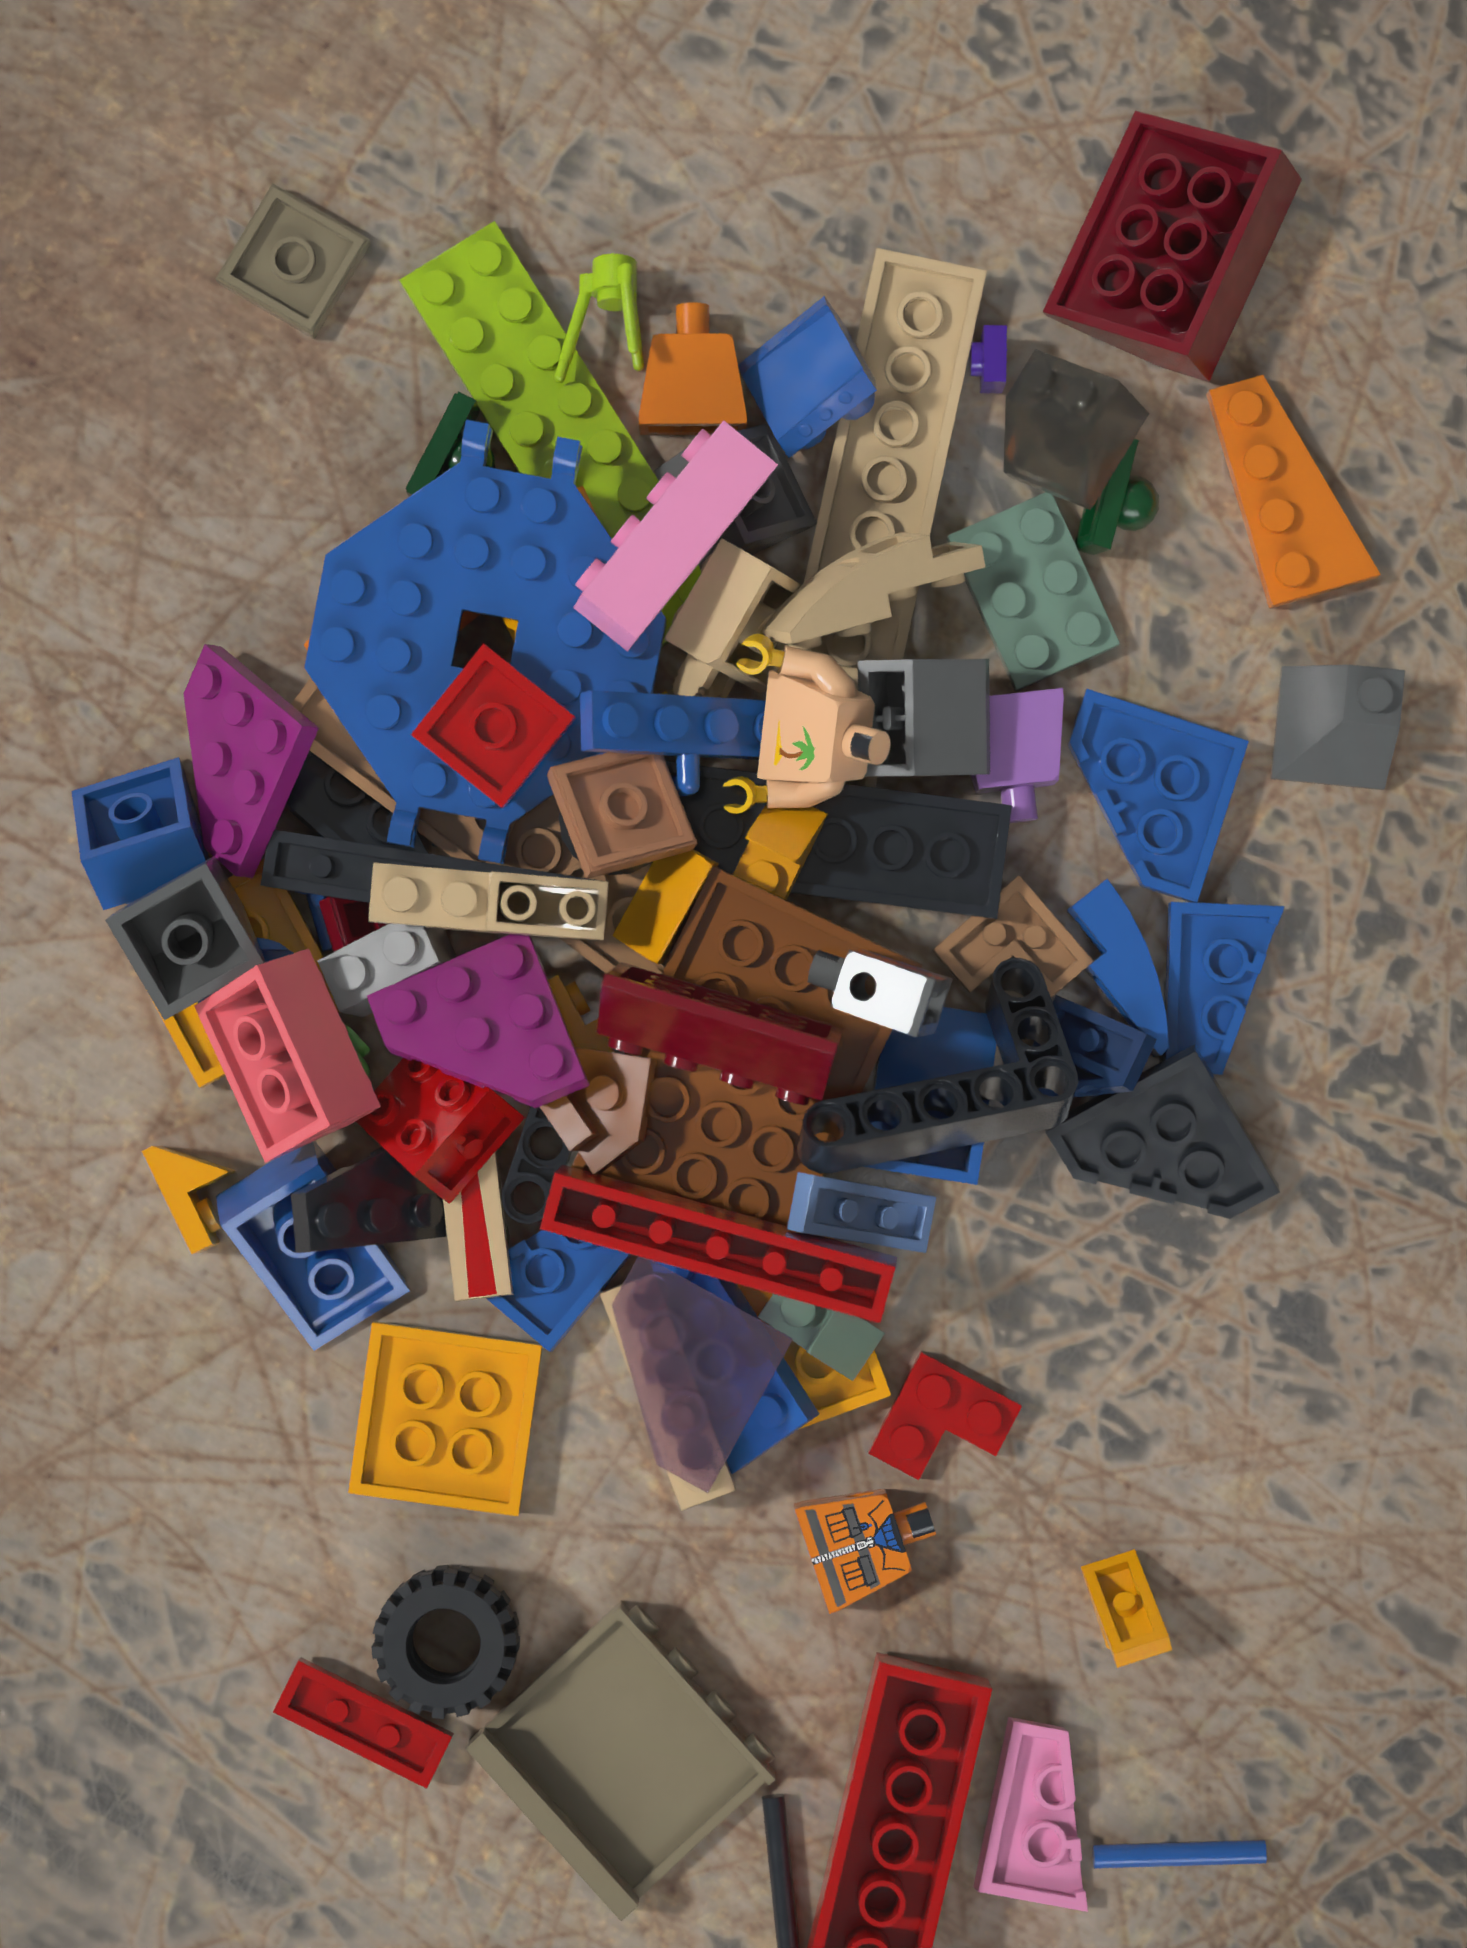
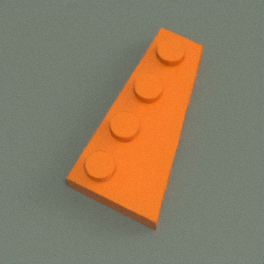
[1206,375,1381,609]

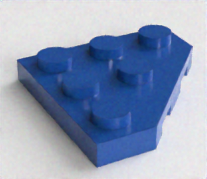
[1068,689,1249,903]

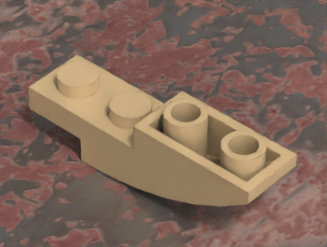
[762,532,985,650]
[368,863,608,940]

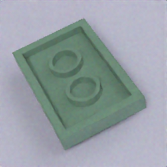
[947,490,1120,692]

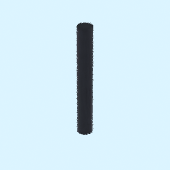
[762,1794,800,1948]

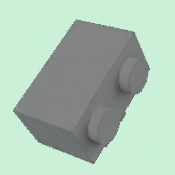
[317,924,456,1017]

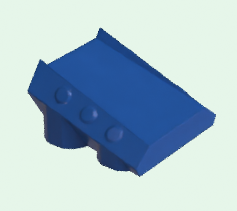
[738,296,877,458]

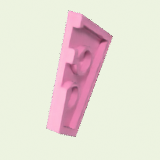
[973,1717,1088,1912]

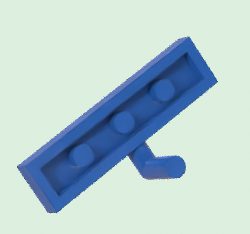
[580,690,766,797]

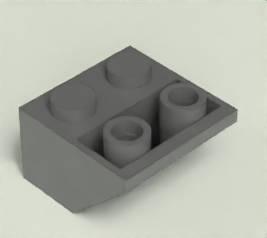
[858,659,990,777]

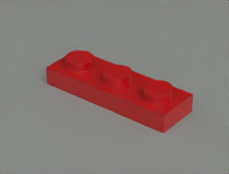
[273,1657,454,1789]

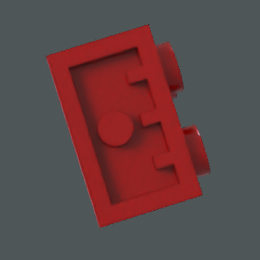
[355,1058,525,1204]

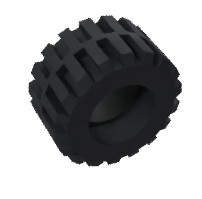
[371,1565,520,1719]

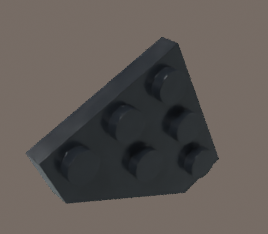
[1045,1044,1280,1219]

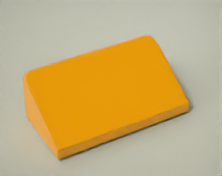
[612,849,718,965]

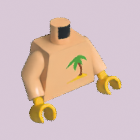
[723,634,890,814]

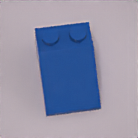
[216,1141,410,1351]

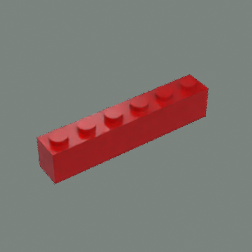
[540,1164,897,1323]

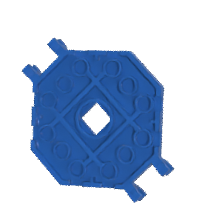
[304,420,667,864]

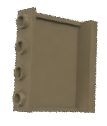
[466,1600,776,1921]

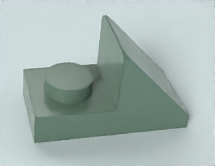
[758,1294,885,1381]

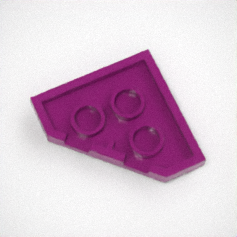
[183,644,319,878]
[367,934,590,1108]

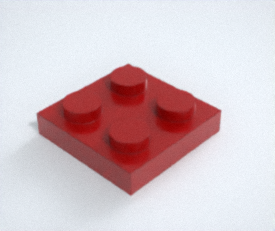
[411,643,576,809]

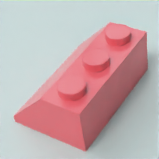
[194,949,381,1163]

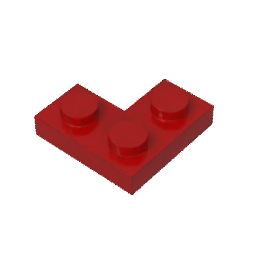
[868,1351,1022,1480]

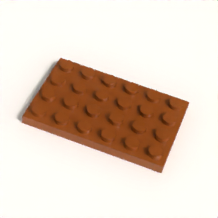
[571,866,923,1227]

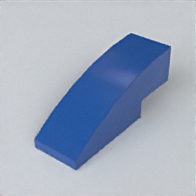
[1067,878,1169,1057]

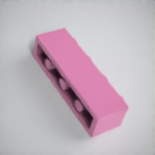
[573,420,778,652]

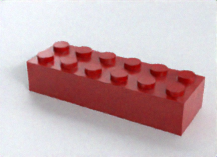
[807,1652,992,1948]

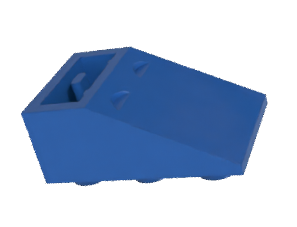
[864,1007,996,1185]

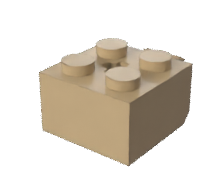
[664,538,801,698]

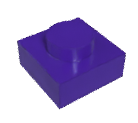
[970,325,1007,393]

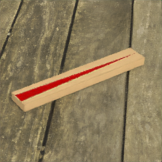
[443,1151,514,1302]

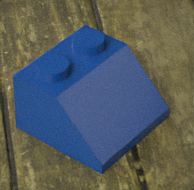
[71,757,209,910]

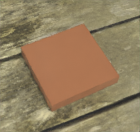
[547,753,697,879]

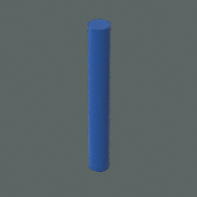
[1092,1840,1267,1869]

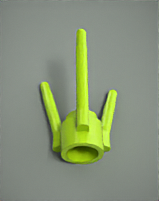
[554,253,644,383]

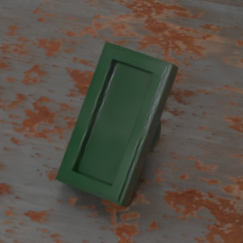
[405,391,495,497]
[1075,435,1159,555]

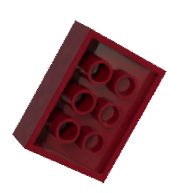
[1042,111,1302,382]
[597,962,844,1106]

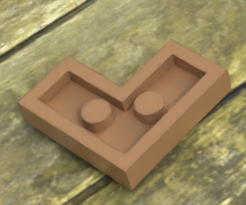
[932,875,1093,998]

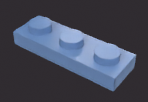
[787,1172,936,1253]

